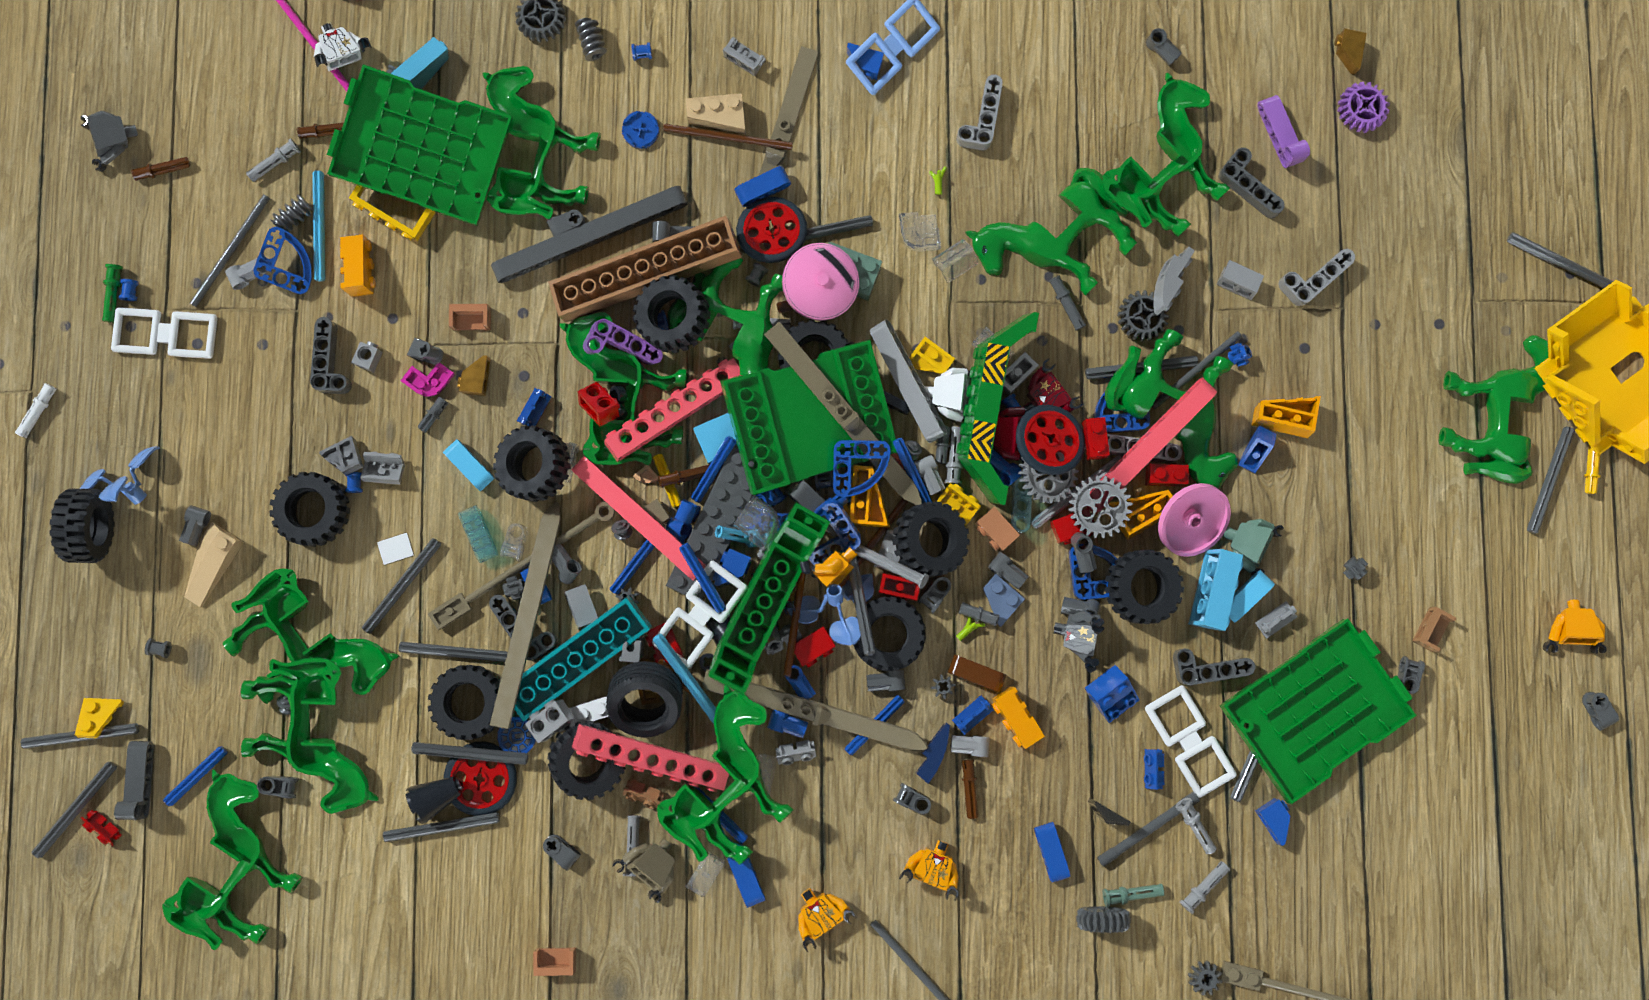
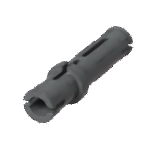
[1049,275,1086,331]

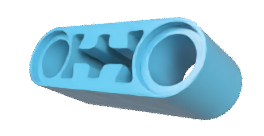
[443,439,495,491]
[1229,570,1275,623]

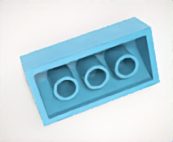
[1188,549,1243,631]

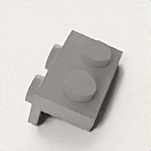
[361,452,405,485]

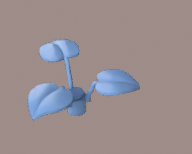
[79,446,160,505]
[788,574,874,646]

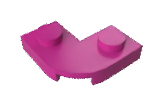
[400,363,455,397]

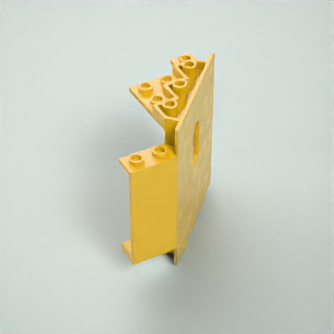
[1534,280,1649,464]

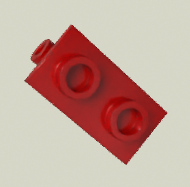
[81,809,122,847]

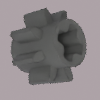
[1343,556,1368,580]
[503,576,524,600]
[615,588,640,604]
[931,674,955,699]

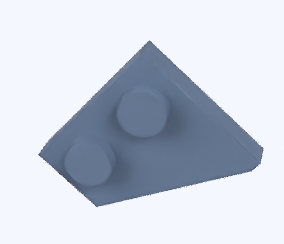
[983,574,1025,627]

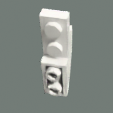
[539,696,609,733]

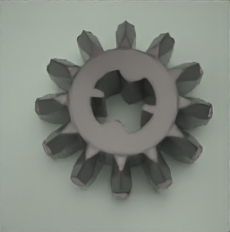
[1188,960,1223,996]

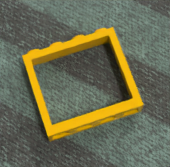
[349,185,436,241]

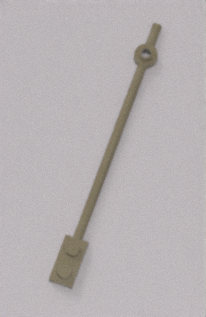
[428,493,628,630]
[1219,960,1352,1000]

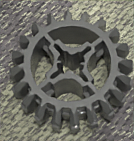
[515,0,566,43]
[1117,290,1170,342]
[1076,906,1131,933]

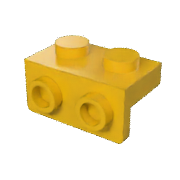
[937,483,981,527]

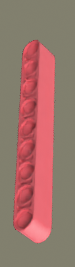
[1085,378,1217,515]
[571,456,706,581]

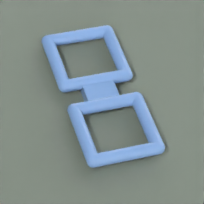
[846,0,940,95]

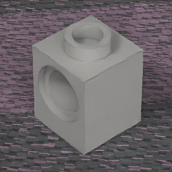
[351,341,383,373]

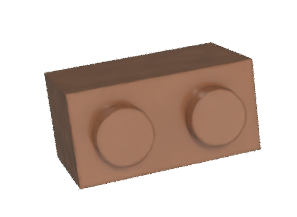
[975,507,1020,552]

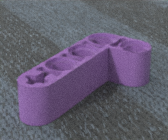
[1257,95,1310,168]
[583,319,663,365]

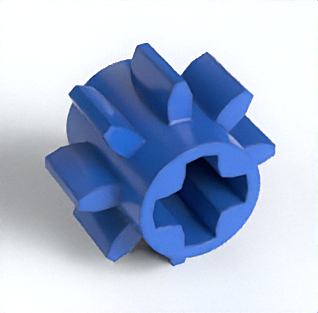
[1228,343,1252,367]

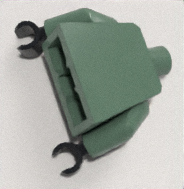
[1223,519,1284,576]

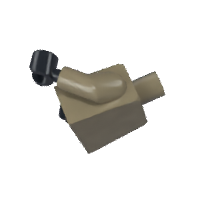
[612,840,675,903]

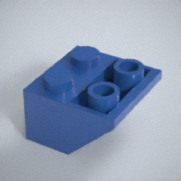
[712,548,752,588]
[1084,665,1139,723]

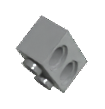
[525,699,575,743]

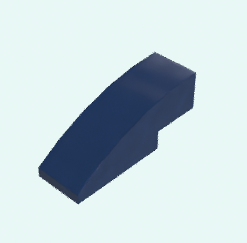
[915,722,950,784]

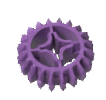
[1337,81,1390,133]

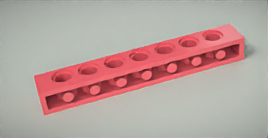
[604,358,740,462]
[572,724,729,792]

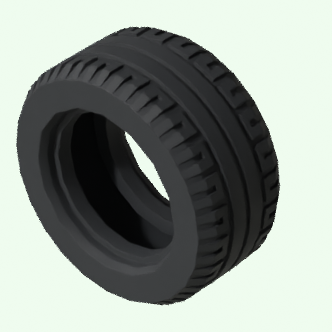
[606,661,683,738]

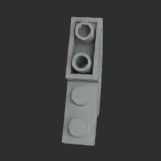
[1154,246,1195,315]

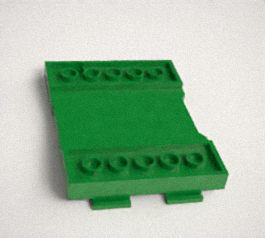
[327,64,513,226]
[720,340,897,495]
[1219,618,1417,804]

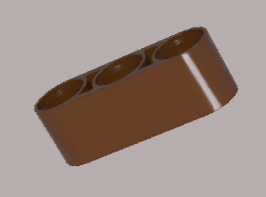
[948,654,1006,693]

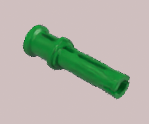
[102,264,123,323]

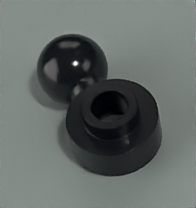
[609,385,628,420]

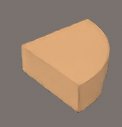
[633,465,658,484]

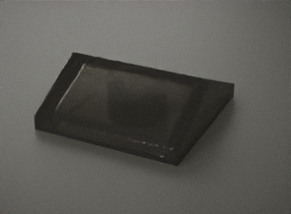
[1088,798,1131,826]

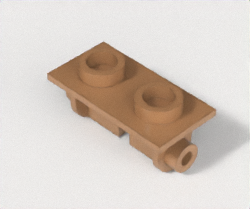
[623,779,664,809]

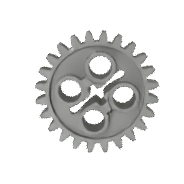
[1018,441,1079,503]
[1069,475,1133,538]

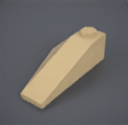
[184,522,244,607]

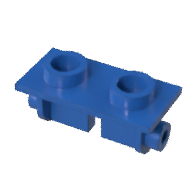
[517,388,552,427]
[952,695,993,735]
[1144,749,1165,790]

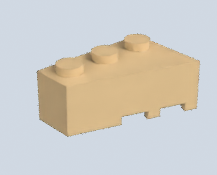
[686,93,746,136]

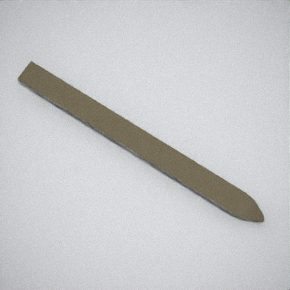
[739,46,819,255]
[764,322,922,505]
[490,502,561,729]
[702,669,928,750]

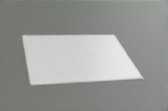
[377,533,413,565]

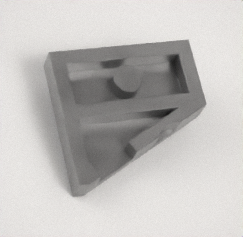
[319,436,363,476]

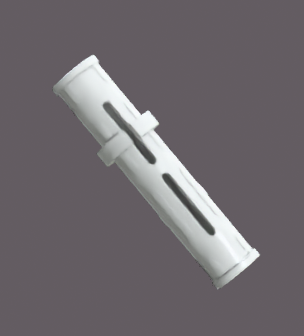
[15,383,57,438]

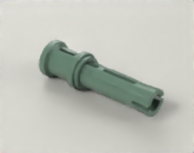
[1102,883,1164,907]

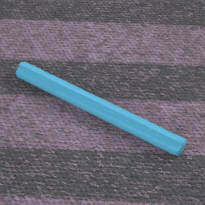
[312,171,325,281]
[653,633,716,724]

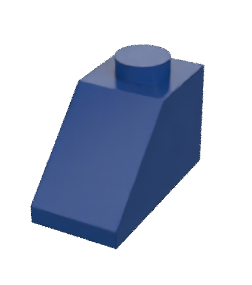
[847,43,884,81]
[1238,425,1277,473]
[1255,798,1291,846]

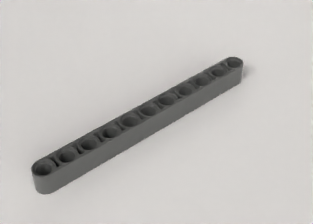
[491,186,688,283]

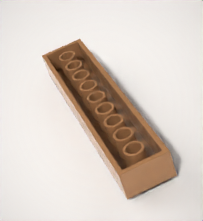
[548,216,742,323]

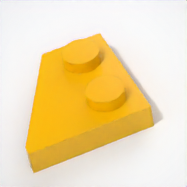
[909,337,955,374]
[75,698,124,738]

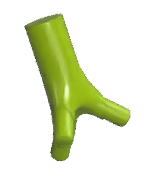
[929,167,947,195]
[956,617,985,641]

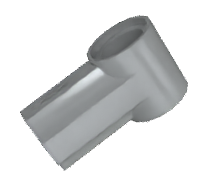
[225,258,267,290]
[914,455,946,496]
[950,735,990,757]

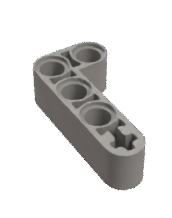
[956,75,1003,150]
[1278,249,1355,307]

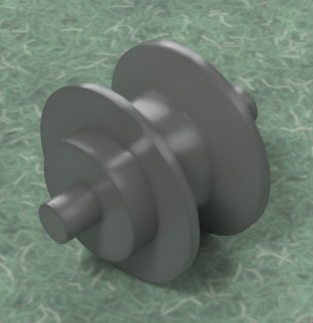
[611,520,633,540]
[277,694,291,714]

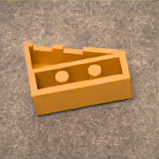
[1108,490,1173,540]

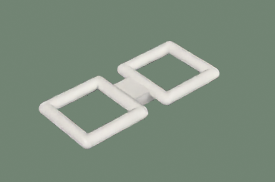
[111,308,218,359]
[652,561,748,670]
[1145,685,1237,798]

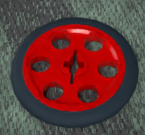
[736,197,808,263]
[1016,405,1085,475]
[444,742,517,816]

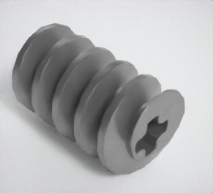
[575,18,607,61]
[270,194,313,231]

